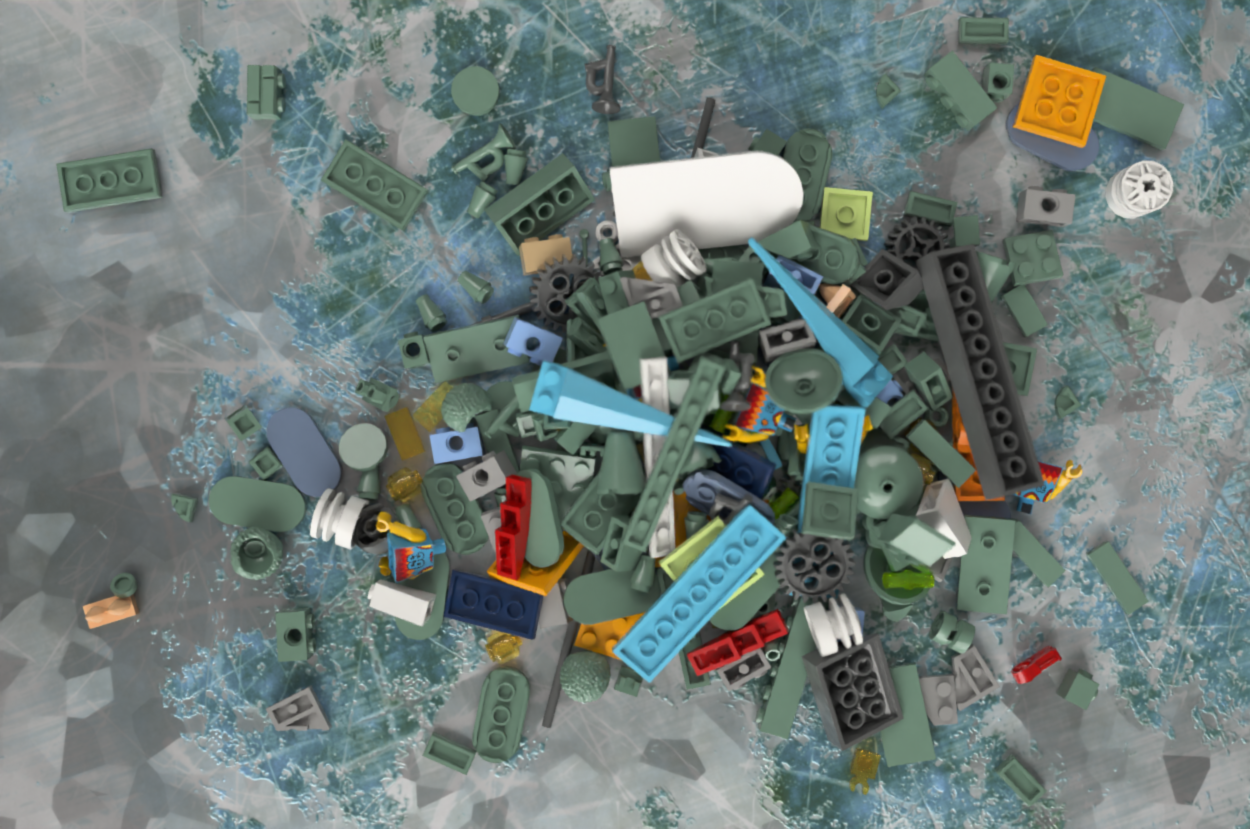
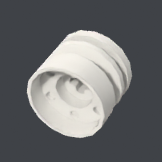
[1105,160,1173,218]
[641,229,706,288]
[310,488,369,549]
[804,593,863,657]

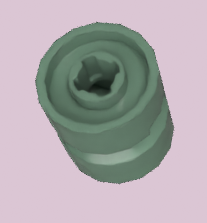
[929,611,976,654]

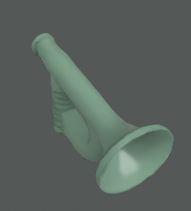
[451,123,516,182]
[483,395,520,439]

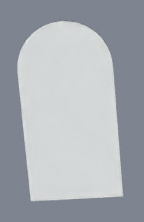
[610,151,804,258]

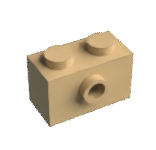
[519,234,572,276]

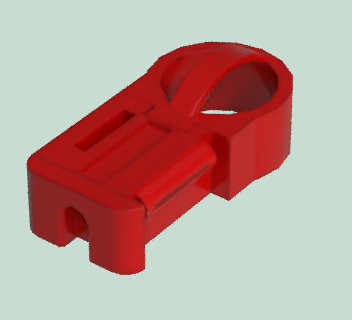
[1011,645,1062,684]

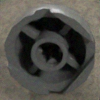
[352,504,400,554]

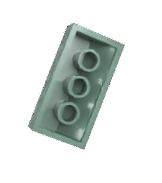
[484,153,595,256]

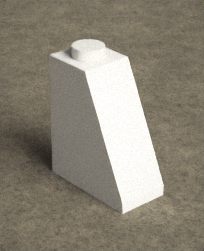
[916,479,972,559]
[368,579,436,626]

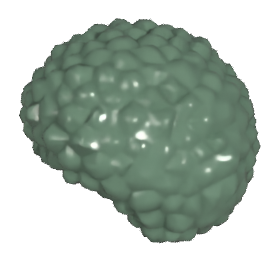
[441,383,493,432]
[230,526,283,580]
[560,651,611,703]

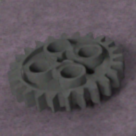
[529,254,603,333]
[773,525,856,603]

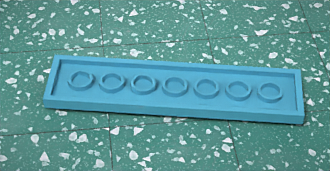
[789,404,865,599]
[612,504,786,683]

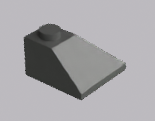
[850,249,924,310]

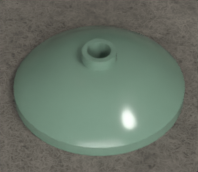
[765,348,843,413]
[854,446,923,520]
[863,545,933,605]

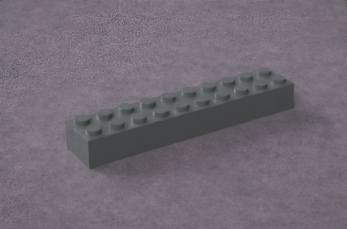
[916,244,1045,500]

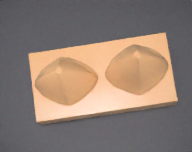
[819,283,856,318]
[83,594,139,629]

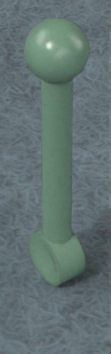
[579,229,589,265]

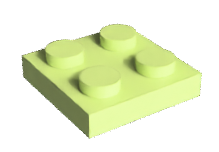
[819,187,873,241]

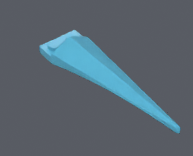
[748,237,893,408]
[529,360,732,446]

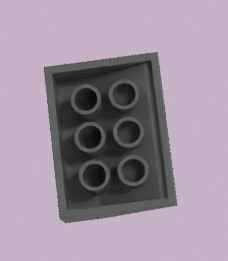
[801,633,904,751]

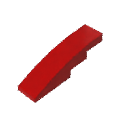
[495,474,531,581]
[687,609,789,676]

